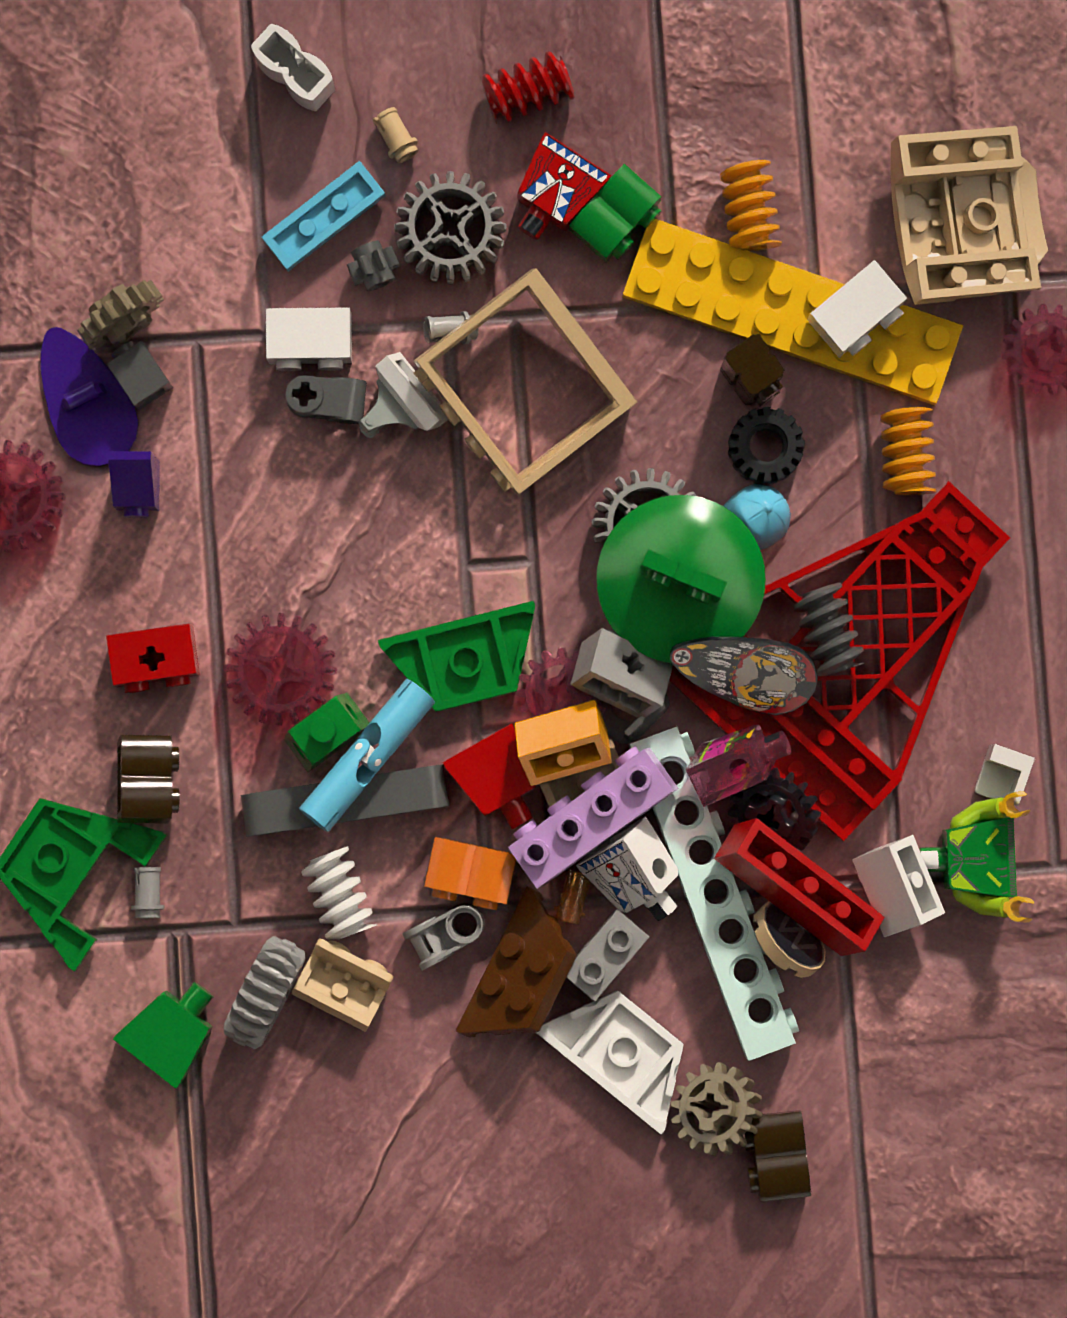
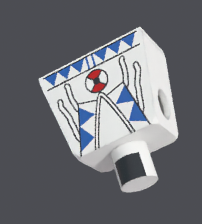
[576,817,678,921]

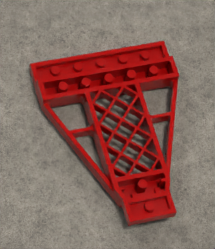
[669,481,1010,841]

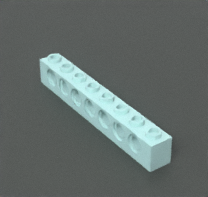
[629,726,799,1061]

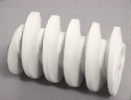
[301,846,377,940]

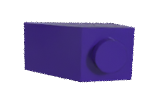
[108,451,160,518]

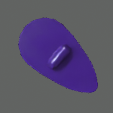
[41,327,139,467]

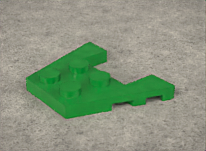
[0,798,168,972]

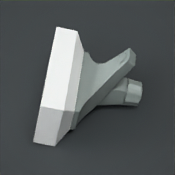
[358,352,448,439]

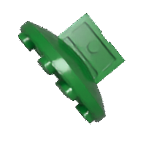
[596,495,766,664]

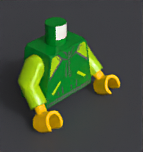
[919,791,1034,923]

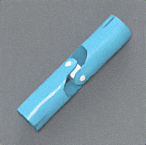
[299,679,435,832]

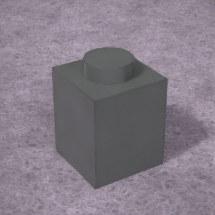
[107,341,173,410]

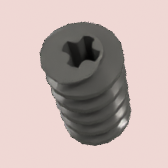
[793,583,865,677]

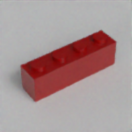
[714,818,885,956]

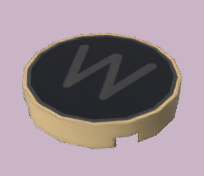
[753,901,826,978]

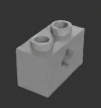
[571,628,673,718]
[567,909,650,1001]

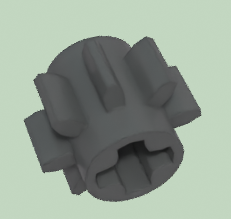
[347,240,400,291]

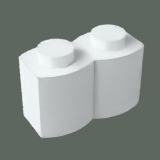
[251,24,335,111]

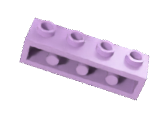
[508,747,679,889]

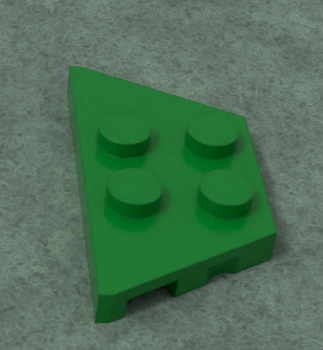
[378,601,535,712]

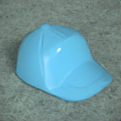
[723,484,791,550]

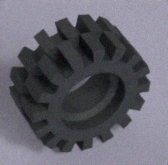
[728,407,805,485]

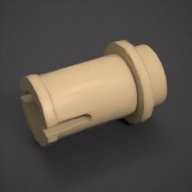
[372,107,419,163]

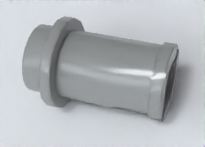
[423,311,478,345]
[131,867,164,919]

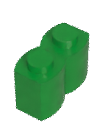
[569,164,662,262]

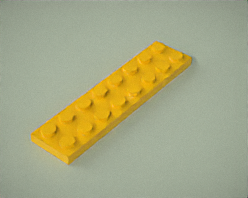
[622,219,963,406]

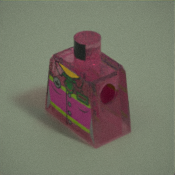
[686,725,791,807]

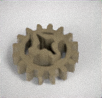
[77,280,164,350]
[670,1062,763,1156]

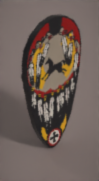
[670,637,818,715]

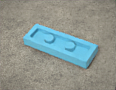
[262,161,386,272]

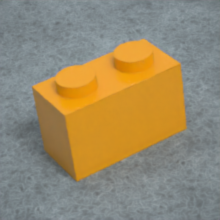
[515,700,612,786]

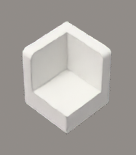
[974,744,1035,806]

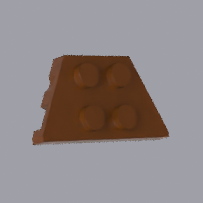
[455,886,577,1038]

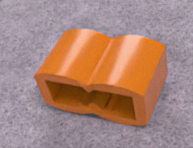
[424,837,517,910]

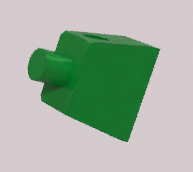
[284,692,370,773]
[113,982,214,1089]

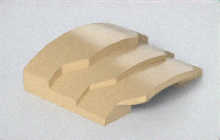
[891,126,1048,305]

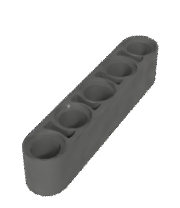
[240,765,450,837]

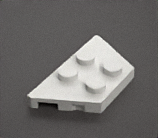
[536,990,684,1134]

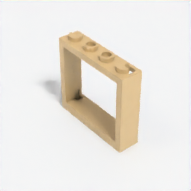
[413,268,637,494]

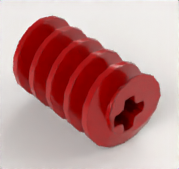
[482,51,575,124]

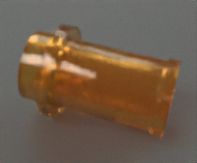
[553,870,590,925]

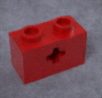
[106,623,200,693]

